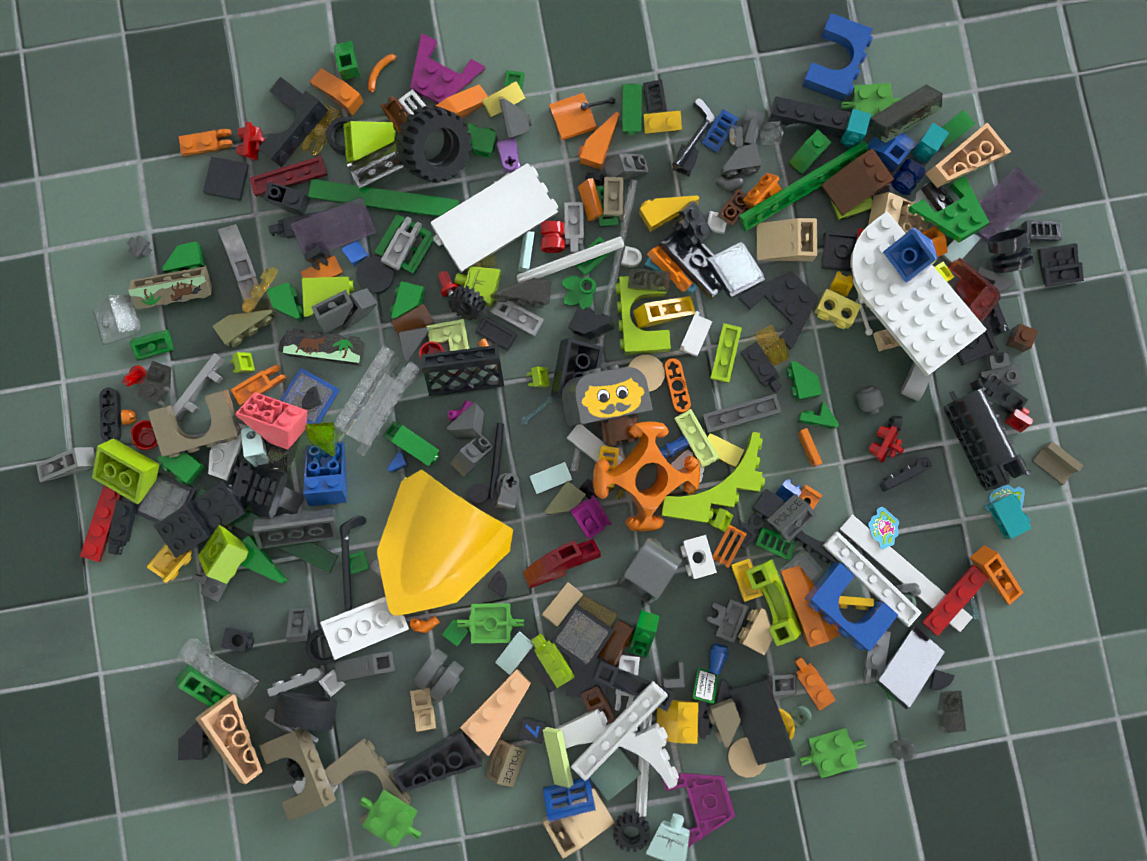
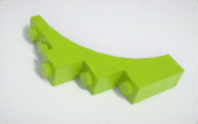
[661,432,765,523]

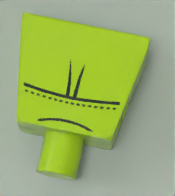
[455,267,502,308]

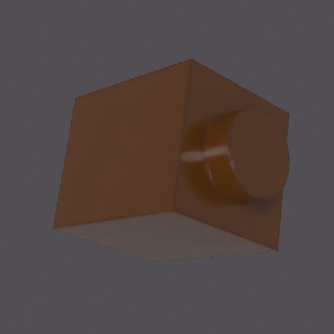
[1006,324,1038,352]

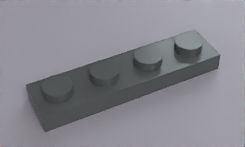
[702,394,782,434]

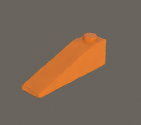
[780,565,840,647]

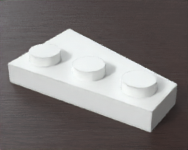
[208,423,247,481]

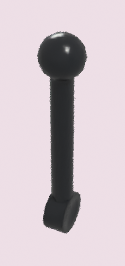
[580,97,615,111]

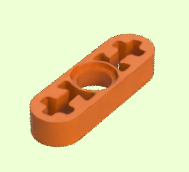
[664,358,691,413]

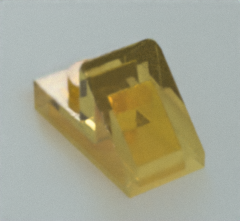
[754,325,789,366]

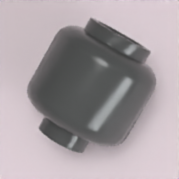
[856,385,884,415]

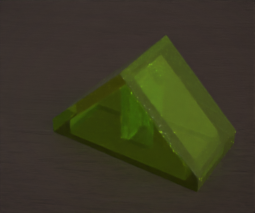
[305,422,338,456]

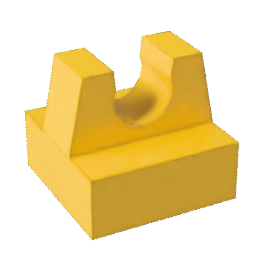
[829,271,853,297]

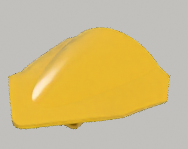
[377,470,513,616]

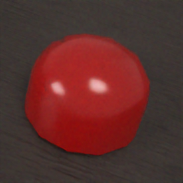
[131,420,158,451]

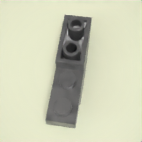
[218,224,262,301]

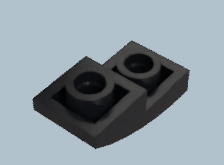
[269,77,302,113]
[697,700,712,739]

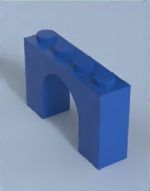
[802,13,873,102]
[804,563,898,652]

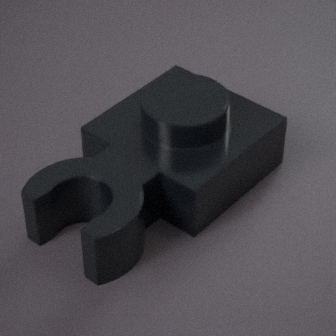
[730,515,764,550]

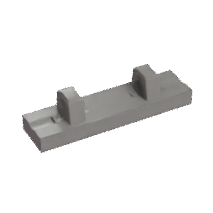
[173,353,225,421]

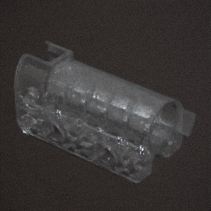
[334,346,421,456]

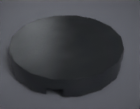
[356,256,394,294]

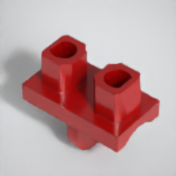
[236,122,266,161]
[869,426,904,463]

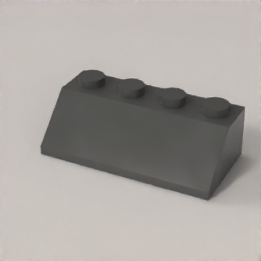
[253,508,338,549]

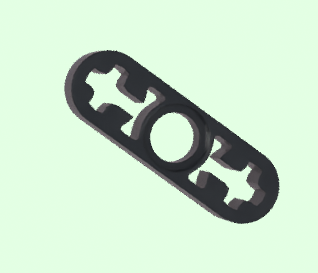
[99,387,121,442]

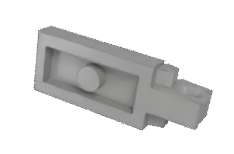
[564,202,584,254]

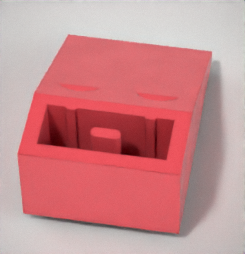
[236,392,307,450]

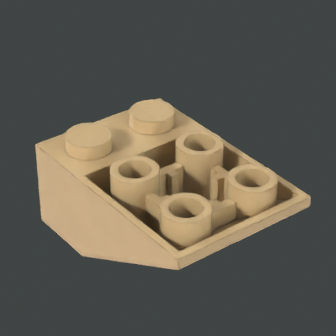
[868,192,929,233]
[756,218,817,262]
[543,788,615,859]

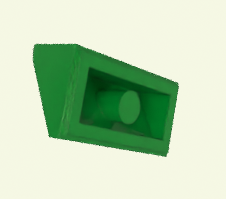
[130,329,174,360]

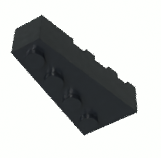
[392,728,482,793]

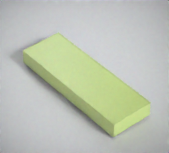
[674,409,719,468]
[543,727,573,788]

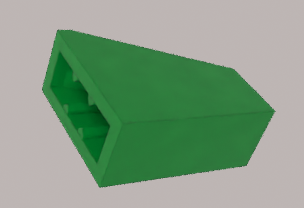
[622,83,642,135]
[383,421,439,466]

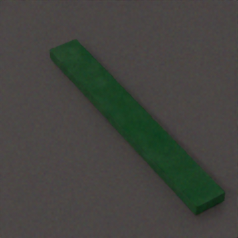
[196,488,339,573]

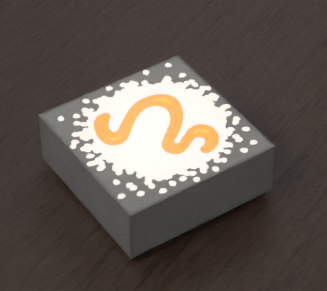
[729,125,743,147]

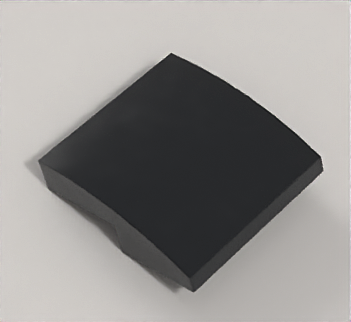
[1037,243,1084,287]

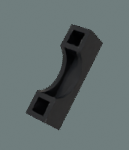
[258,91,329,167]
[768,96,849,138]
[593,660,675,711]

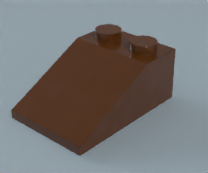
[821,149,894,216]

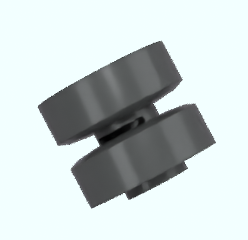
[413,648,465,703]

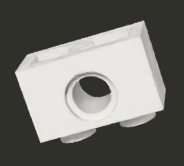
[680,535,717,579]

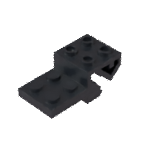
[153,480,246,558]

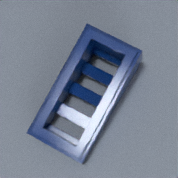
[701,109,738,153]

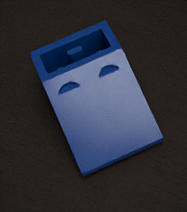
[303,442,347,506]

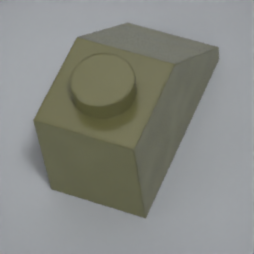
[544,481,586,515]

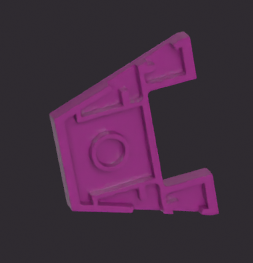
[410,33,485,104]
[661,773,735,848]

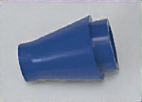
[709,643,729,674]

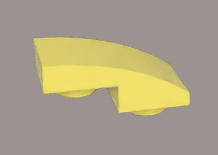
[481,81,525,117]

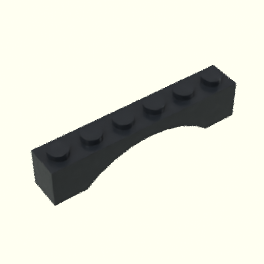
[751,489,864,564]

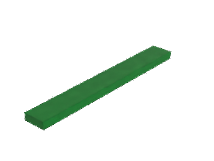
[739,141,869,232]
[308,179,459,217]

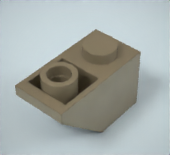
[708,698,741,748]

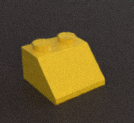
[656,700,698,744]

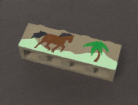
[128,266,213,309]

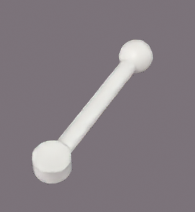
[855,298,873,336]

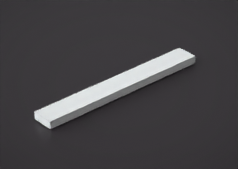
[839,514,973,632]

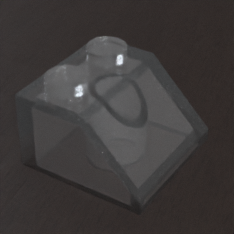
[93,295,140,345]

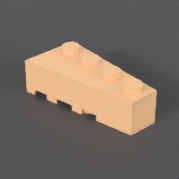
[925,123,1011,188]
[460,668,531,756]
[195,694,262,784]

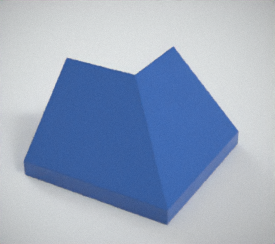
[883,228,937,283]

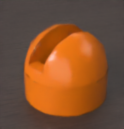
[121,410,136,425]

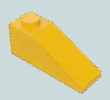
[639,196,700,232]
[633,296,696,329]

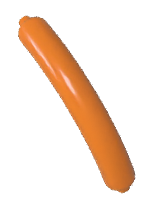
[368,54,397,93]

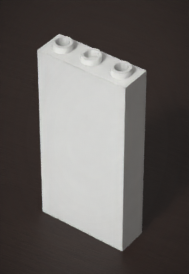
[431,163,558,273]

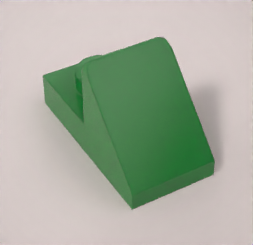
[797,402,839,430]

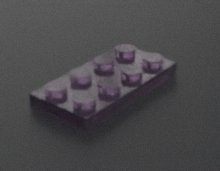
[977,166,1044,242]
[291,197,376,254]

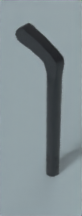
[672,99,715,169]
[340,515,366,611]

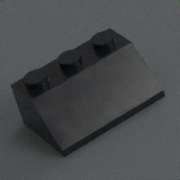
[551,338,604,399]

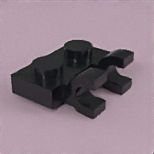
[672,201,712,246]

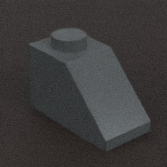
[341,288,378,330]
[312,290,353,333]

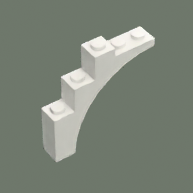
[555,708,679,789]

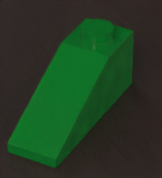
[241,535,288,584]
[176,663,239,707]

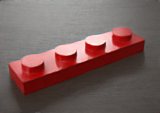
[80,485,123,562]
[921,565,989,636]

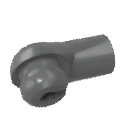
[715,175,744,192]
[895,583,921,597]

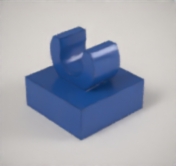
[775,479,802,502]

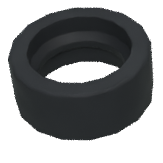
[326,117,355,155]
[306,628,341,665]

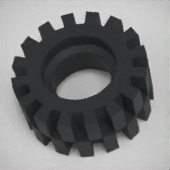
[448,285,486,321]
[613,811,650,852]

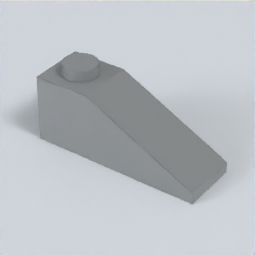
[36,447,95,482]

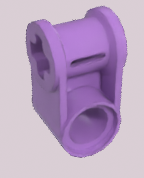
[497,137,520,173]

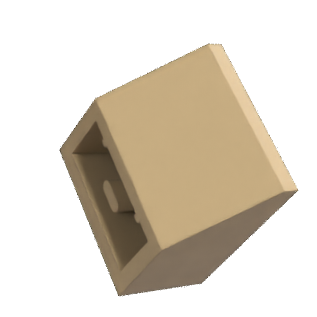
[737,608,773,655]

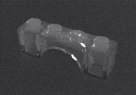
[177,639,259,700]

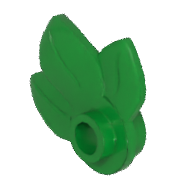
[561,276,596,309]

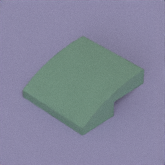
[590,746,641,801]

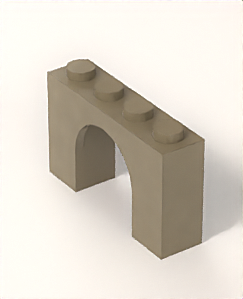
[148,389,241,458]
[259,729,336,821]
[325,738,412,835]

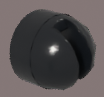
[888,415,903,431]

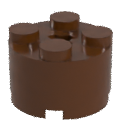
[599,413,639,447]

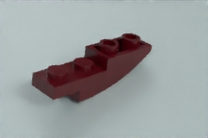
[523,539,601,589]

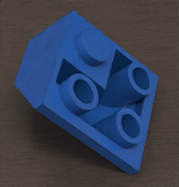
[868,121,917,171]

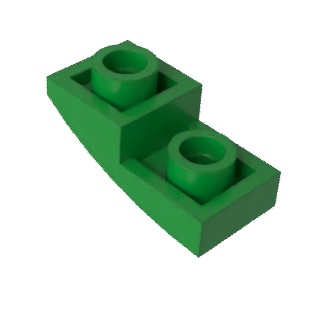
[941,109,975,148]

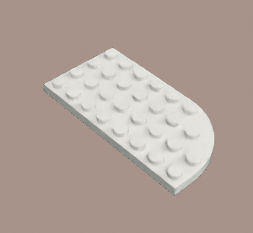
[850,212,987,377]

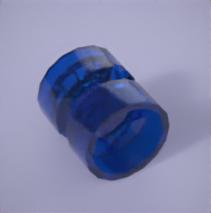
[891,159,926,195]

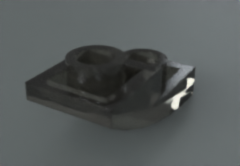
[628,269,671,292]

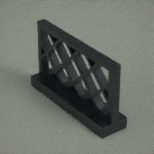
[421,345,504,396]

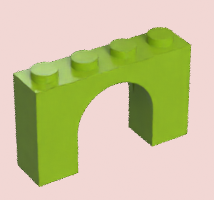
[616,274,671,355]
[746,559,802,646]

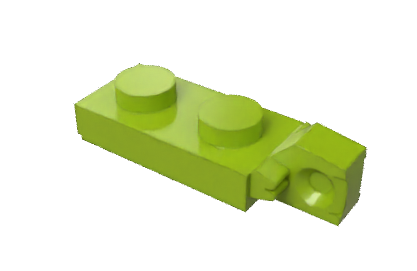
[532,633,575,688]

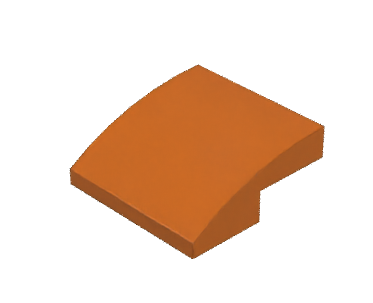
[549,93,597,140]

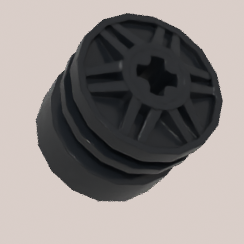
[987,229,1034,273]

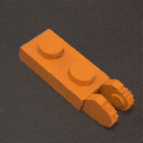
[179,129,233,156]
[230,364,286,407]

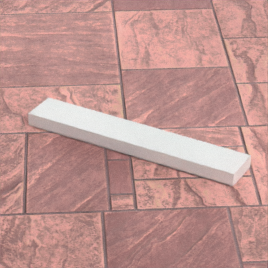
[822,531,922,627]
[571,681,668,781]

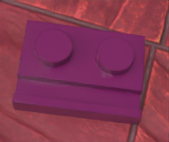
[570,495,611,540]

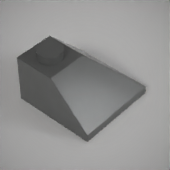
[499,96,532,138]

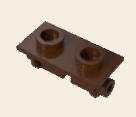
[380,96,408,133]

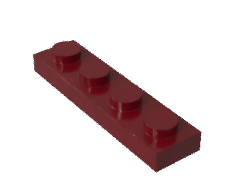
[250,156,328,197]

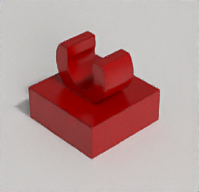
[1004,407,1033,433]

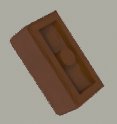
[391,304,435,336]

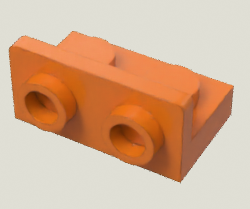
[743,173,782,209]

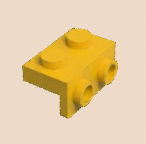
[147,543,192,583]

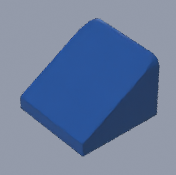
[341,241,369,267]
[387,450,408,473]

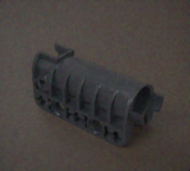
[944,379,1031,491]

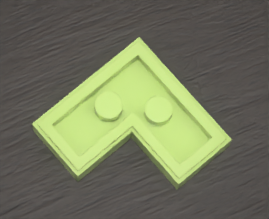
[426,319,469,351]

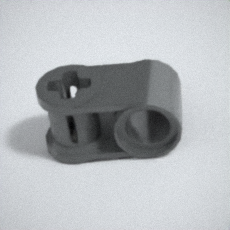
[492,473,519,511]

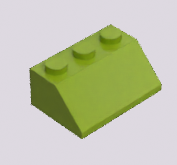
[92,439,159,504]

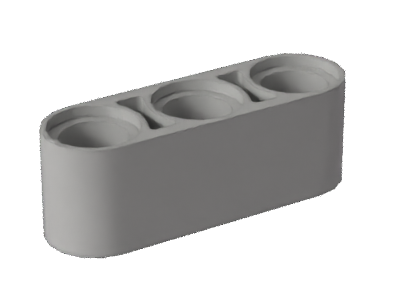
[900,362,934,402]

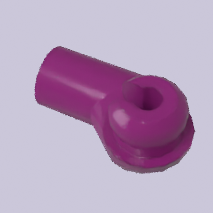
[447,400,473,422]

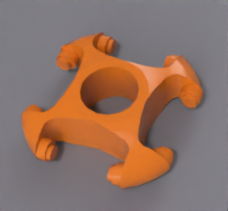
[593,421,700,532]

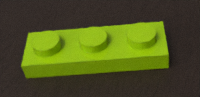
[710,323,742,383]

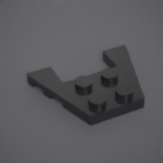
[738,271,818,350]

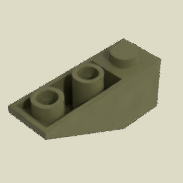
[212,310,277,348]

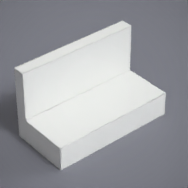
[679,311,712,357]

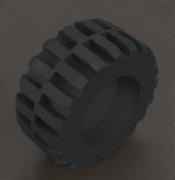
[396,105,472,183]

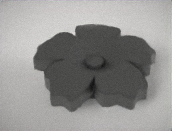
[890,737,915,760]

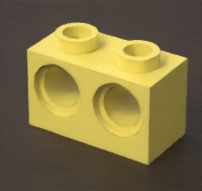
[814,289,861,329]

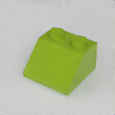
[198,525,248,584]

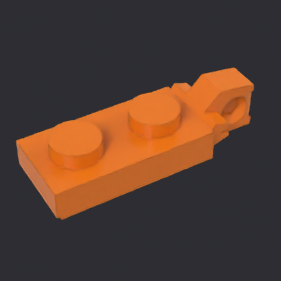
[647,246,693,292]
[794,657,836,711]

